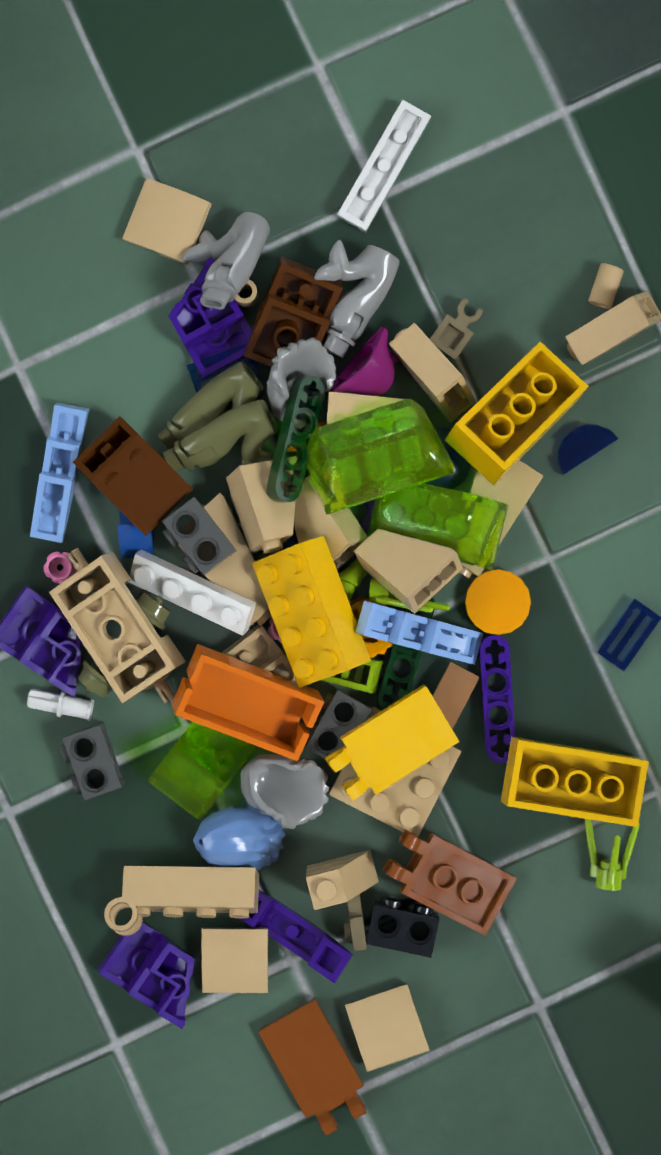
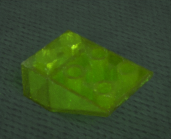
[148,722,256,821]

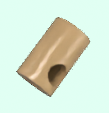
[588,263,624,309]
[235,279,259,309]

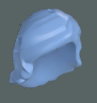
[193,800,286,871]

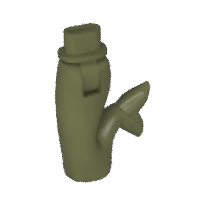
[158,361,263,449]
[163,400,277,472]

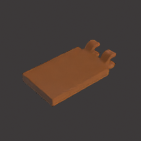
[382,829,517,936]
[258,997,366,1136]

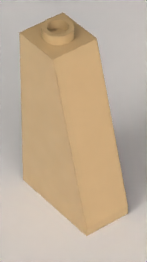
[452,460,543,578]
[178,493,271,626]

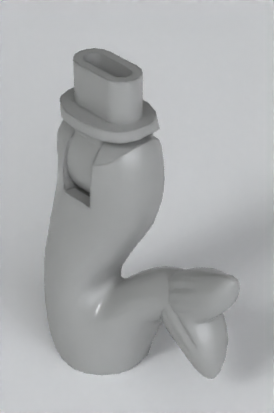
[182,212,270,309]
[314,240,399,359]

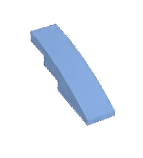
[30,402,89,543]
[355,601,484,665]

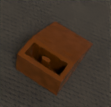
[73,416,193,536]

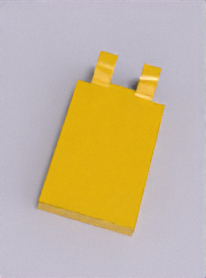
[324,684,459,801]

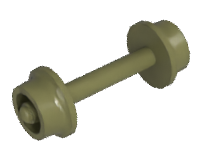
[78,592,171,698]

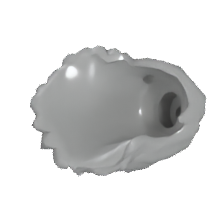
[267,338,336,429]
[240,754,330,829]

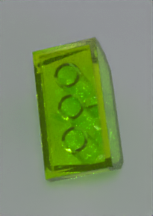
[307,398,455,515]
[368,475,508,570]

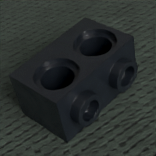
[366,897,440,958]

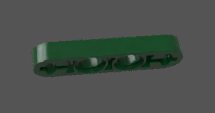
[267,376,325,503]
[378,597,435,710]

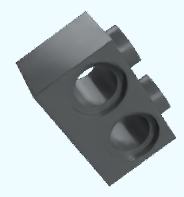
[162,497,237,575]
[305,688,372,759]
[60,722,125,801]

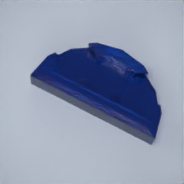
[558,424,619,475]

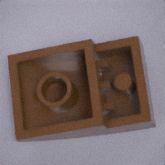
[243,256,343,367]

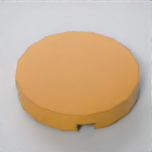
[465,569,531,635]

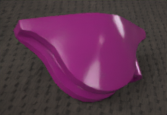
[326,327,399,396]

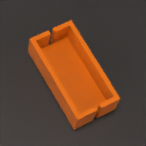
[171,644,324,761]

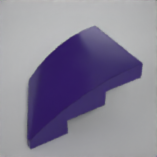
[168,258,252,381]
[0,585,82,697]
[97,921,195,1029]

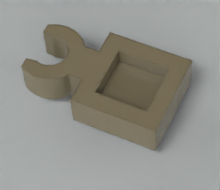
[430,298,483,361]
[344,894,367,951]

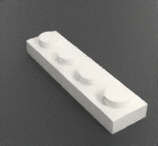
[337,100,431,233]
[129,549,256,636]

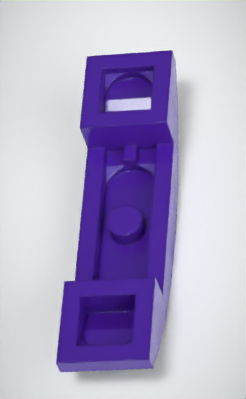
[241,890,353,983]

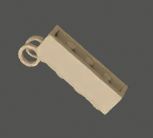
[104,866,259,936]

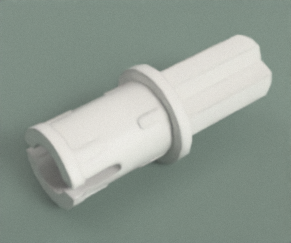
[27,689,94,721]

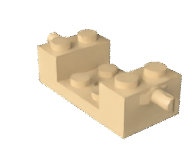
[49,548,186,704]

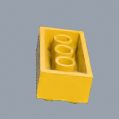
[445,342,589,486]
[252,535,371,688]
[501,737,649,827]

